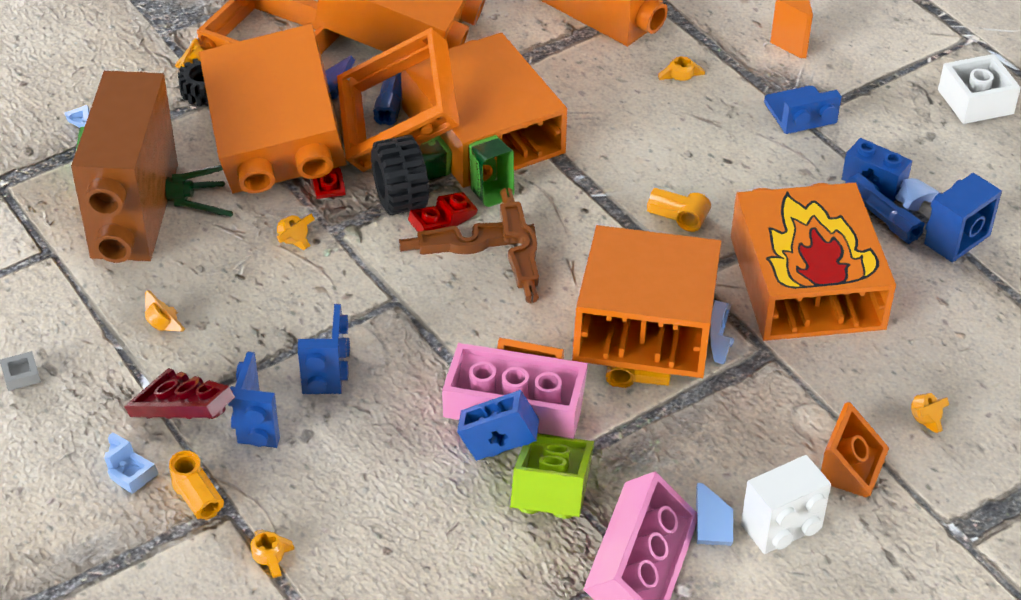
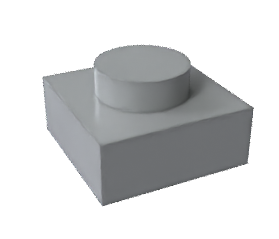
[0,351,41,391]

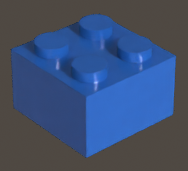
[924,173,1002,263]

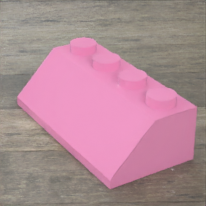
[442,343,588,439]
[583,471,697,600]

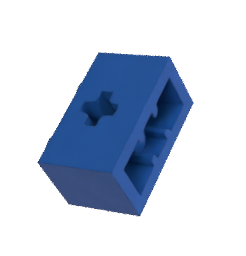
[841,138,913,202]
[457,390,539,461]

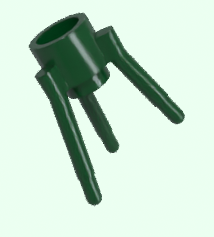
[165,165,233,217]

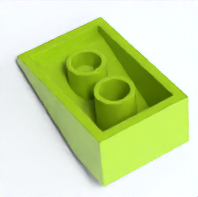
[510,433,594,519]

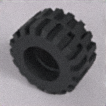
[371,135,429,215]

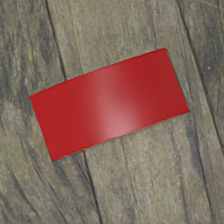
[311,167,346,199]
[408,192,478,232]

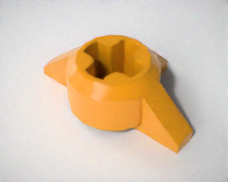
[175,38,203,68]
[658,56,705,81]
[276,213,315,250]
[145,290,185,332]
[911,393,949,433]
[250,529,295,578]

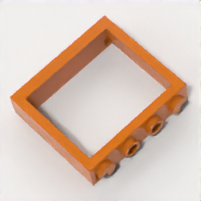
[197,0,340,54]
[337,28,460,172]

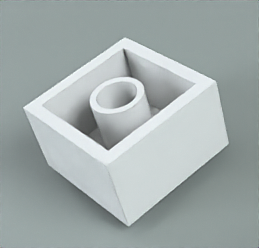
[938,54,1021,124]
[741,455,831,555]

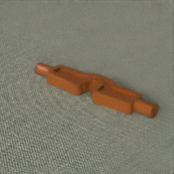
[500,188,539,303]
[399,222,536,255]

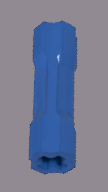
[373,72,402,126]
[845,172,925,244]

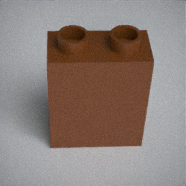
[71,70,178,263]

